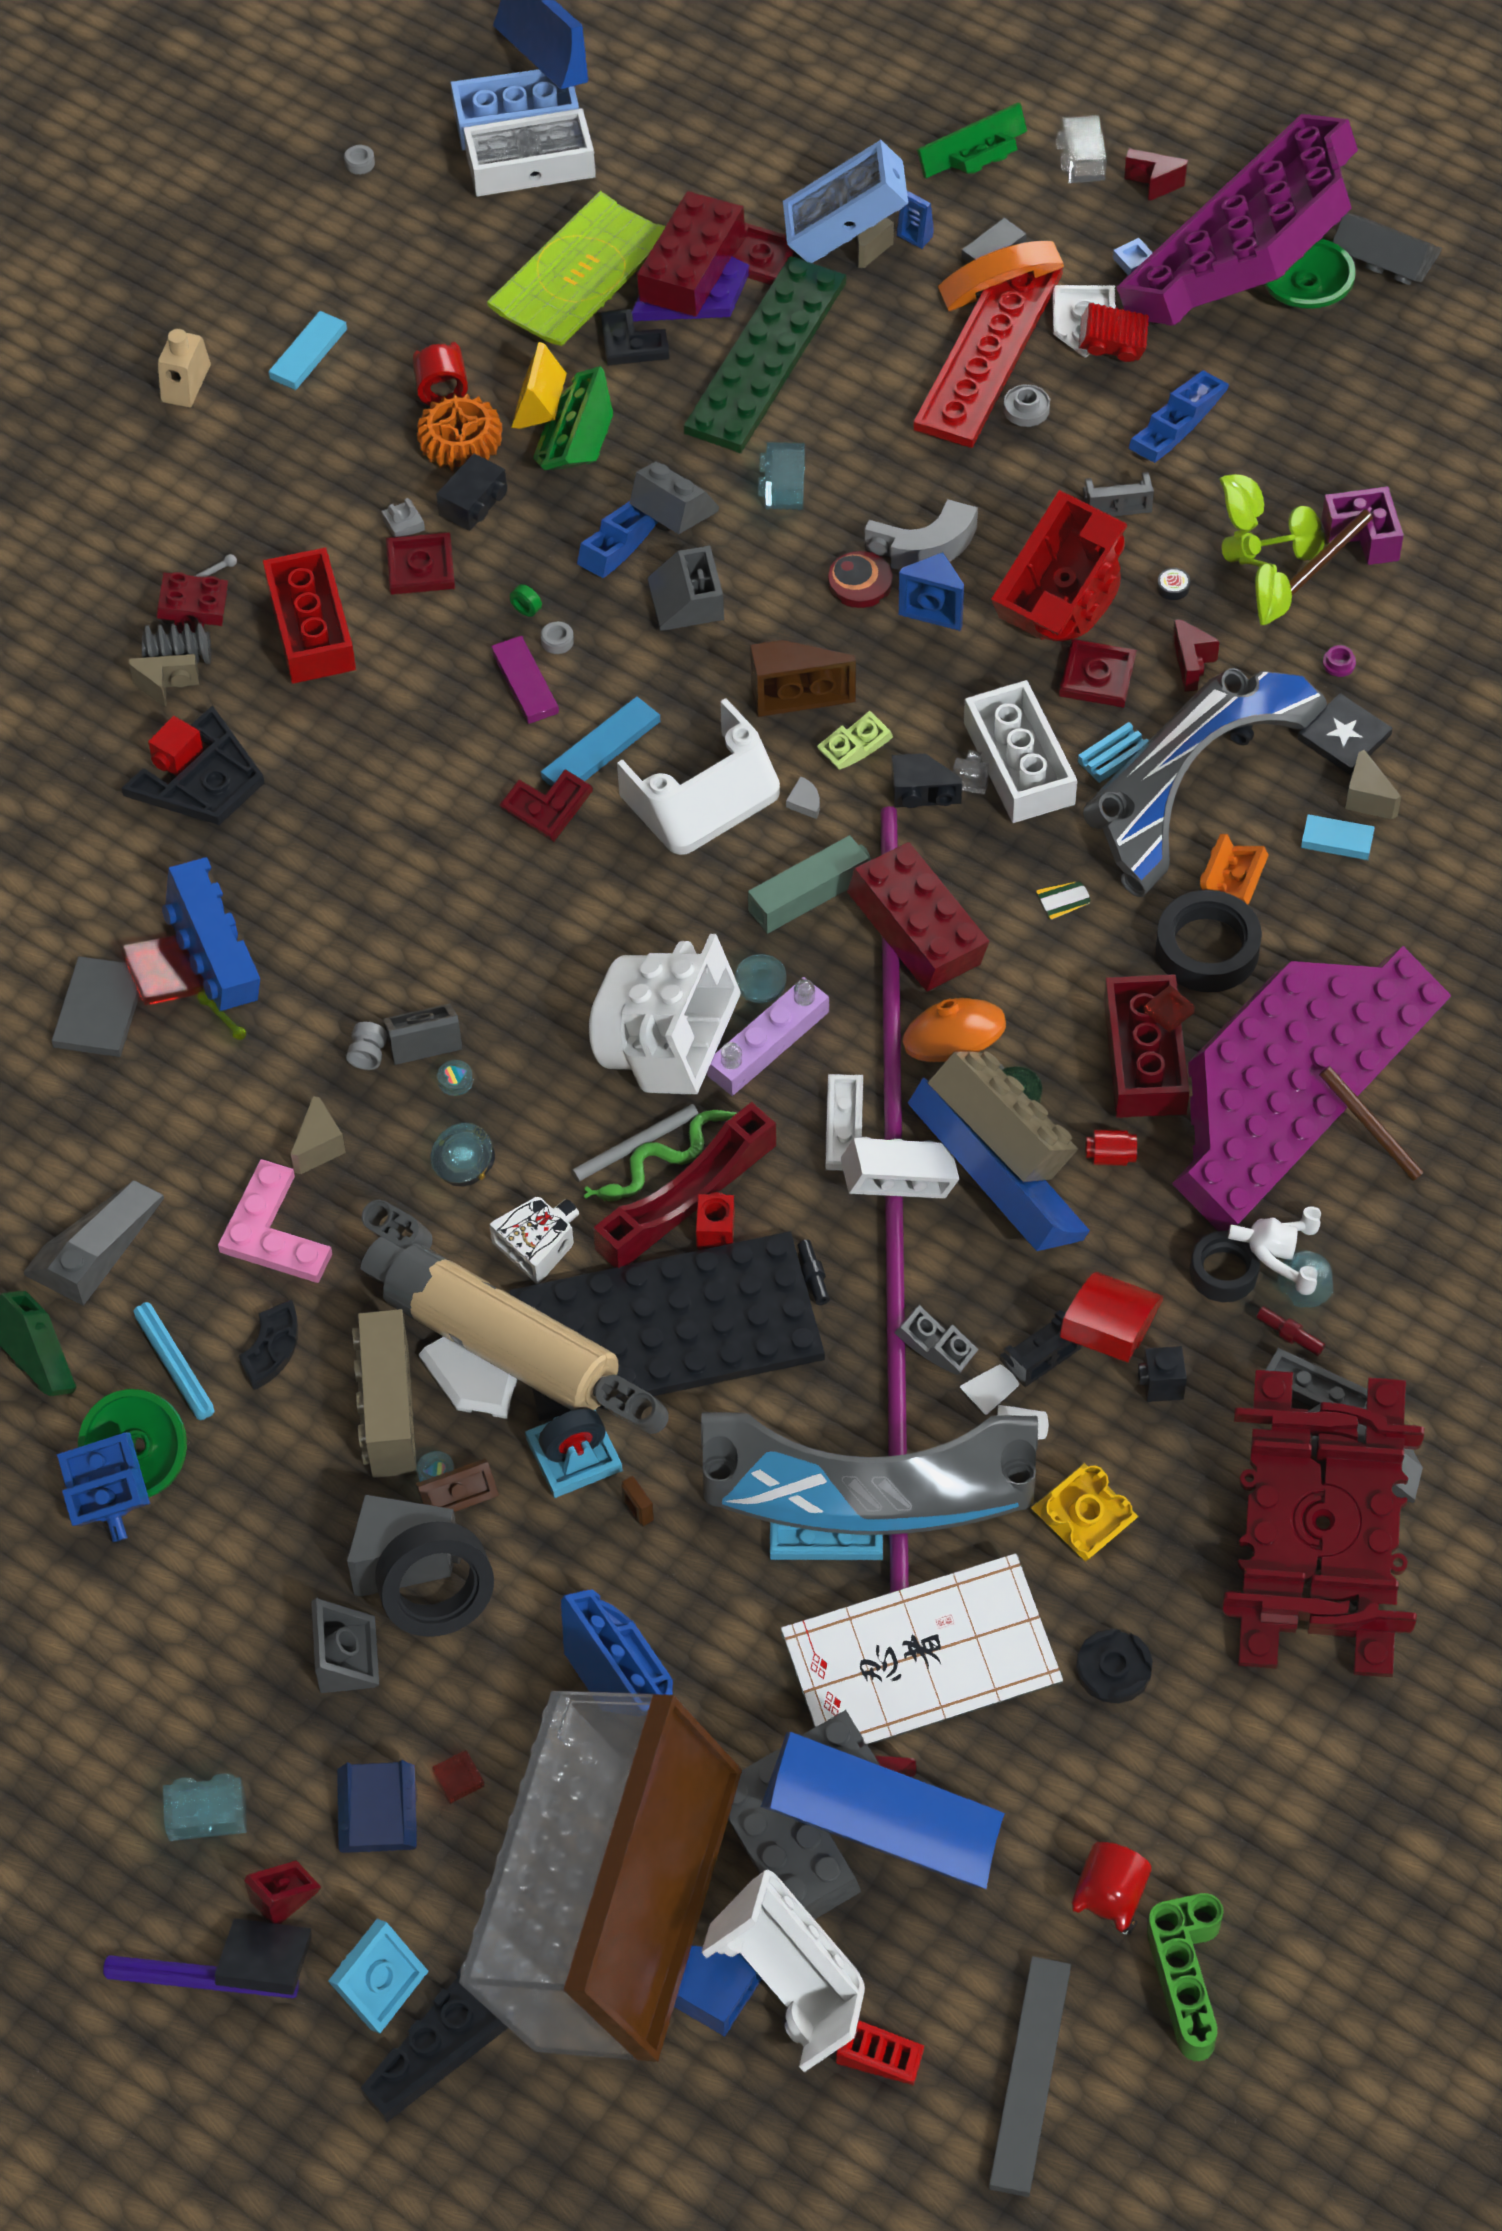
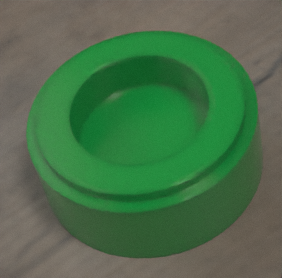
[509,584,542,617]

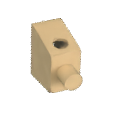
[158,329,211,408]

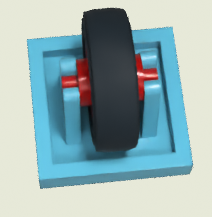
[525,1409,623,1498]

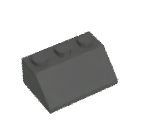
[1333,213,1442,285]

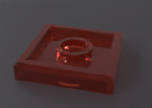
[122,935,205,1005]

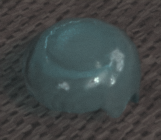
[1277,1250,1333,1307]

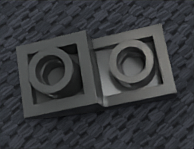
[894,1305,979,1375]

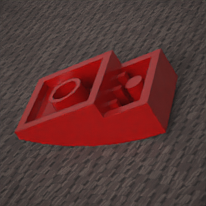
[1060,1271,1164,1363]

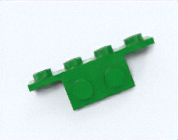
[917,102,1027,178]

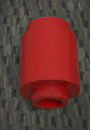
[1085,1130,1137,1166]

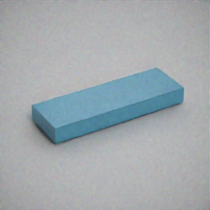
[269,311,347,390]
[770,1522,883,1560]

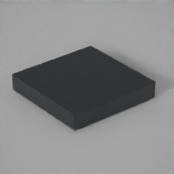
[215,1918,312,1995]

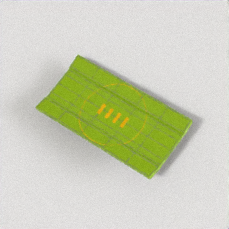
[487,191,666,346]

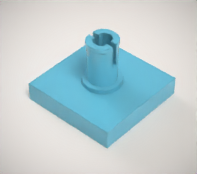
[328,1919,428,2034]

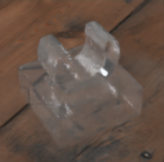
[953,750,989,794]

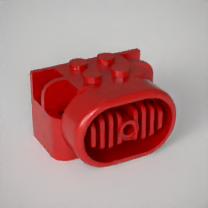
[991,490,1127,641]

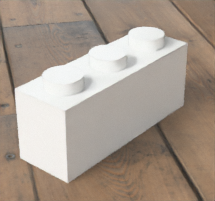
[840,1137,959,1198]

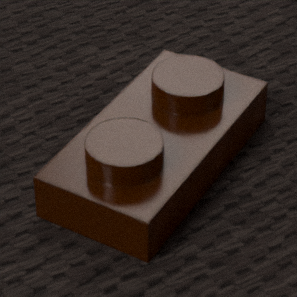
[415,1458,499,1512]

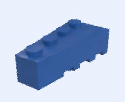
[162,857,260,1011]

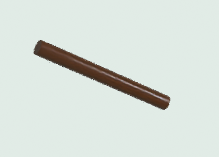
[1289,509,1373,596]
[1319,1066,1423,1181]

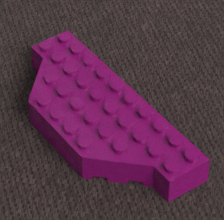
[1117,114,1358,326]
[1172,946,1451,1231]

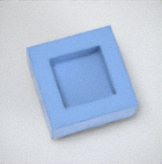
[1113,238,1153,276]

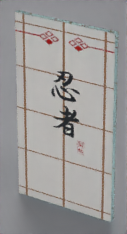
[781,1554,1063,1745]

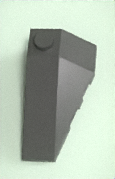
[23,1180,164,1306]

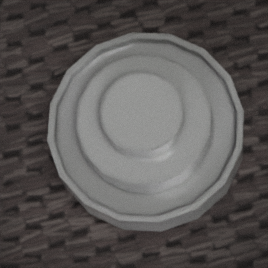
[1003,384,1050,427]

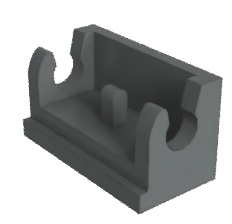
[1083,472,1154,517]

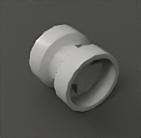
[346,1022,388,1070]

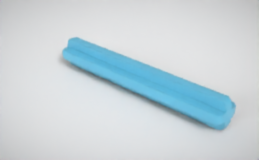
[133,1302,214,1420]

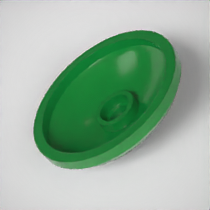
[1264,239,1356,309]
[78,1389,187,1498]

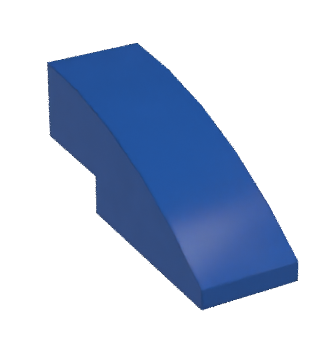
[577,501,658,578]

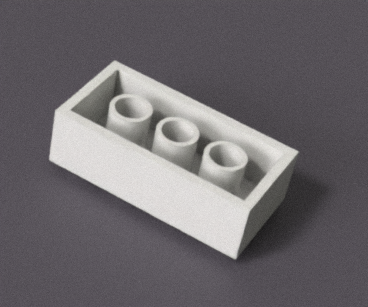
[964,680,1077,823]

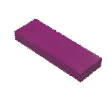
[491,635,559,724]

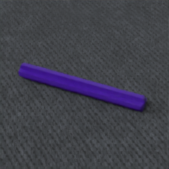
[103,1955,299,1998]

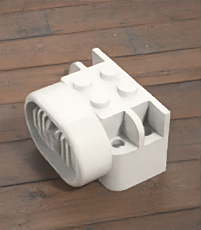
[589,934,741,1094]

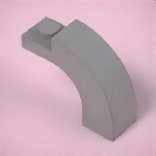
[865,499,978,570]

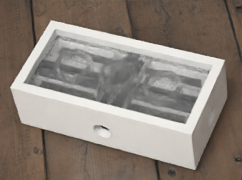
[464,108,595,197]

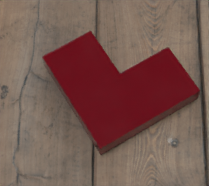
[499,769,593,842]

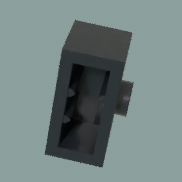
[436,453,508,531]

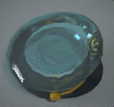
[430,1123,495,1187]

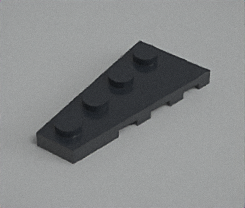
[361,1963,514,2123]

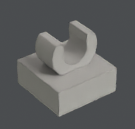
[382,498,425,537]

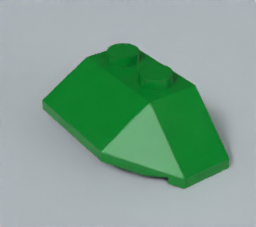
[533,366,613,470]

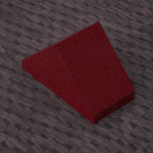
[244,1860,321,1924]

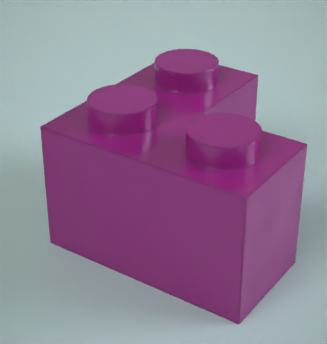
[1321,486,1404,565]

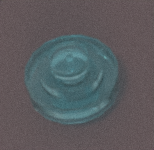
[735,954,786,1003]

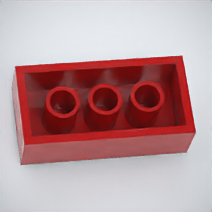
[262,547,356,684]

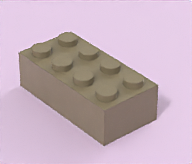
[928,1051,1078,1182]
[352,1309,417,1478]

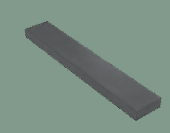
[989,1956,1071,2197]

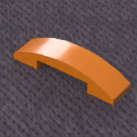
[938,241,1064,312]

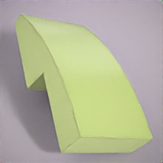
[817,711,893,770]

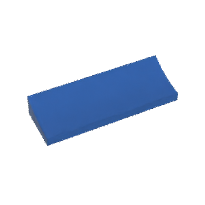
[493,0,588,89]
[908,1078,1090,1251]
[761,1732,1005,1889]

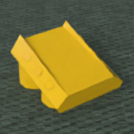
[1031,1463,1139,1562]

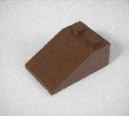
[750,640,856,717]

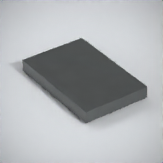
[52,956,147,1057]

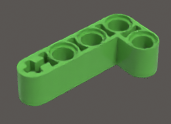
[1147,1893,1223,2061]

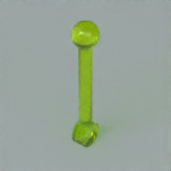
[198,990,246,1040]

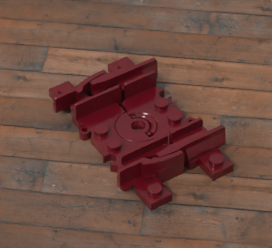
[1223,1370,1425,1678]

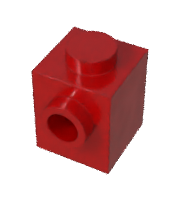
[148,715,203,776]

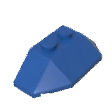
[561,1589,673,1718]

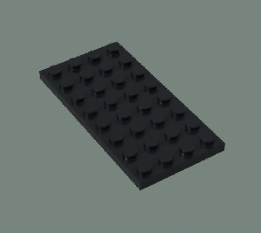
[509,1231,825,1421]

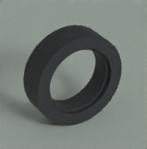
[1156,890,1262,992]
[375,1522,494,1637]

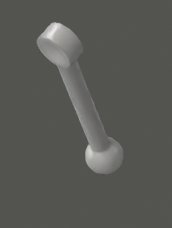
[195,554,237,577]

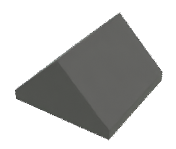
[383,1004,462,1065]
[311,1598,379,1693]

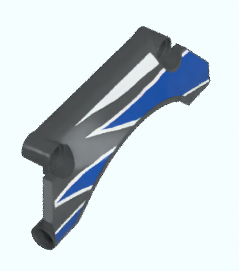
[1083,668,1327,897]

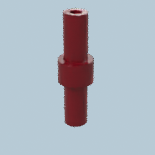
[1256,1306,1326,1356]

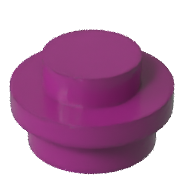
[1323,645,1356,677]

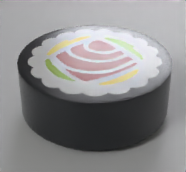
[1157,568,1190,600]

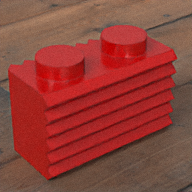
[1078,303,1149,362]

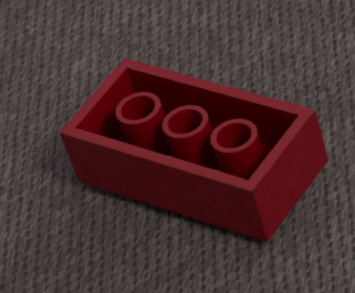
[637,191,745,317]
[847,842,990,992]
[1104,974,1190,1118]

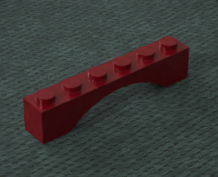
[593,1102,777,1268]

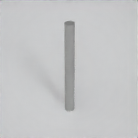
[571,1104,698,1182]

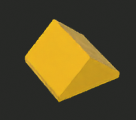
[511,342,567,429]

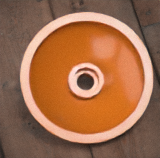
[903,998,1006,1062]

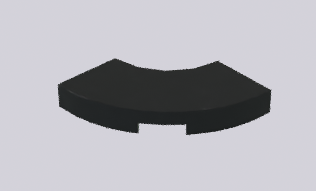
[239,1300,299,1390]

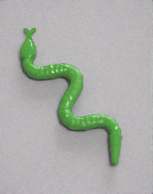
[584,1109,737,1202]

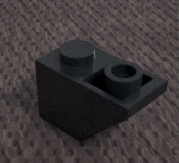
[891,753,962,808]

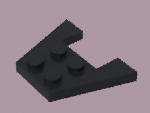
[121,705,265,825]

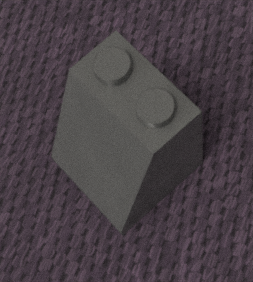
[347,1495,462,1597]

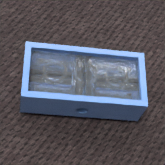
[783,140,908,263]

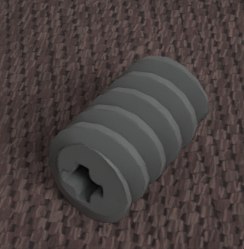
[142,623,211,664]

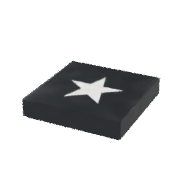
[1298,693,1393,775]

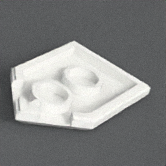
[1053,285,1115,358]
[418,1336,518,1419]

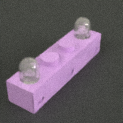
[707,977,829,1096]

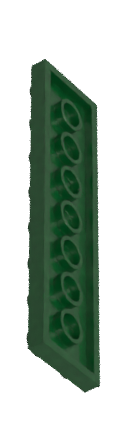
[684,256,846,453]

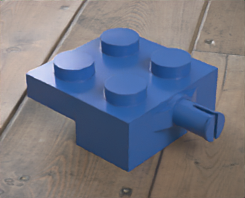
[57,1432,150,1542]

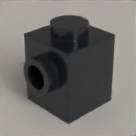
[1138,1346,1187,1402]

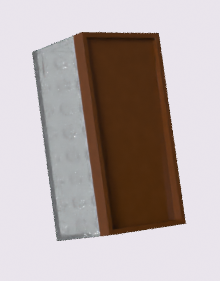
[459,1691,742,2062]

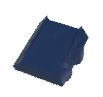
[337,1760,417,1853]

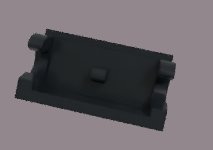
[1000,1310,1082,1387]

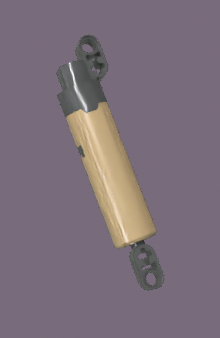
[360,1199,669,1434]

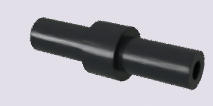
[797,1240,830,1305]

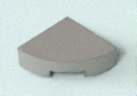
[786,777,820,819]

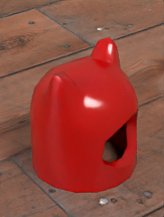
[412,342,468,406]
[1072,1842,1152,1932]

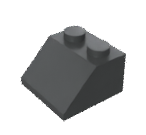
[630,461,719,534]

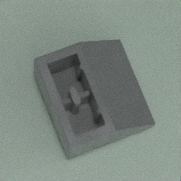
[647,546,724,631]

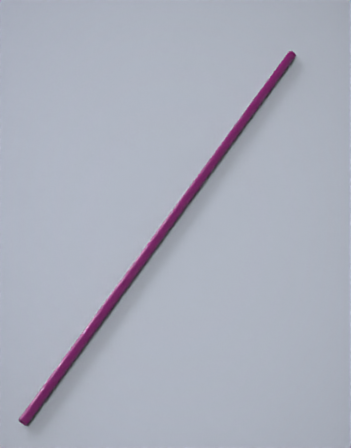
[880,806,909,1593]

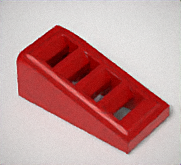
[836,2021,925,2086]

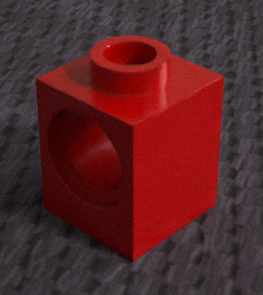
[696,1192,735,1250]

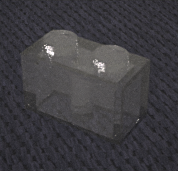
[1057,115,1107,183]

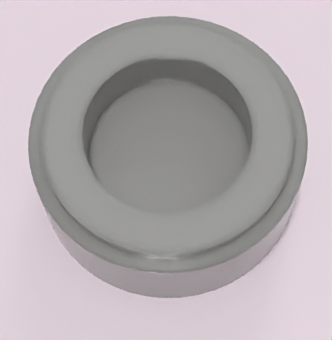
[344,145,375,174]
[541,621,574,654]

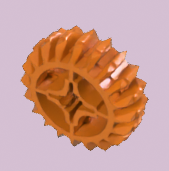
[417,393,503,471]

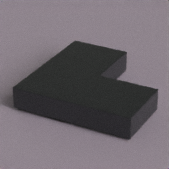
[601,309,669,366]

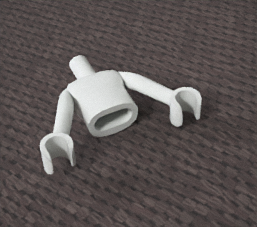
[1228,1207,1321,1295]

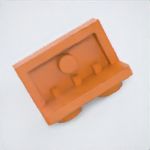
[1200,834,1269,905]

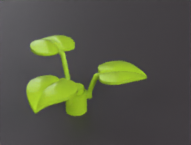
[1219,474,1325,625]

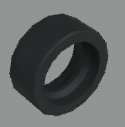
[1190,1231,1260,1303]

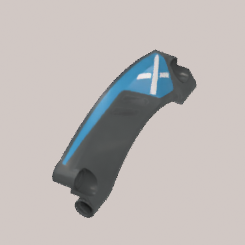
[701,1412,1038,1535]

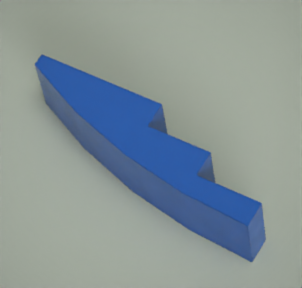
[1129,370,1229,463]

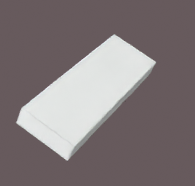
[826,1074,863,1170]

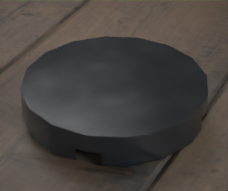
[1076,1629,1153,1704]

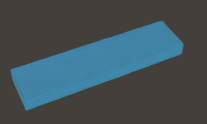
[541,697,660,787]

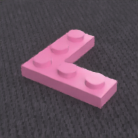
[218,1159,332,1283]

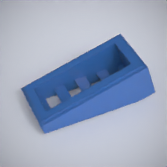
[897,191,934,249]

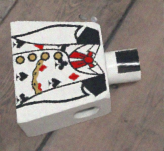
[490,1197,579,1284]

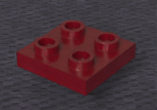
[157,572,228,633]

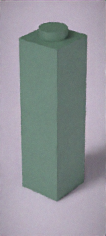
[748,835,871,934]

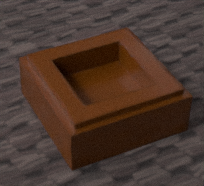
[621,1475,654,1526]

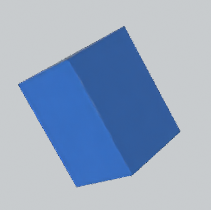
[899,552,964,631]

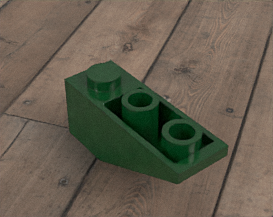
[0,1291,77,1396]

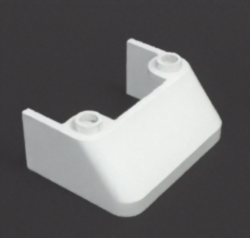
[617,699,780,855]
[701,1870,865,2072]

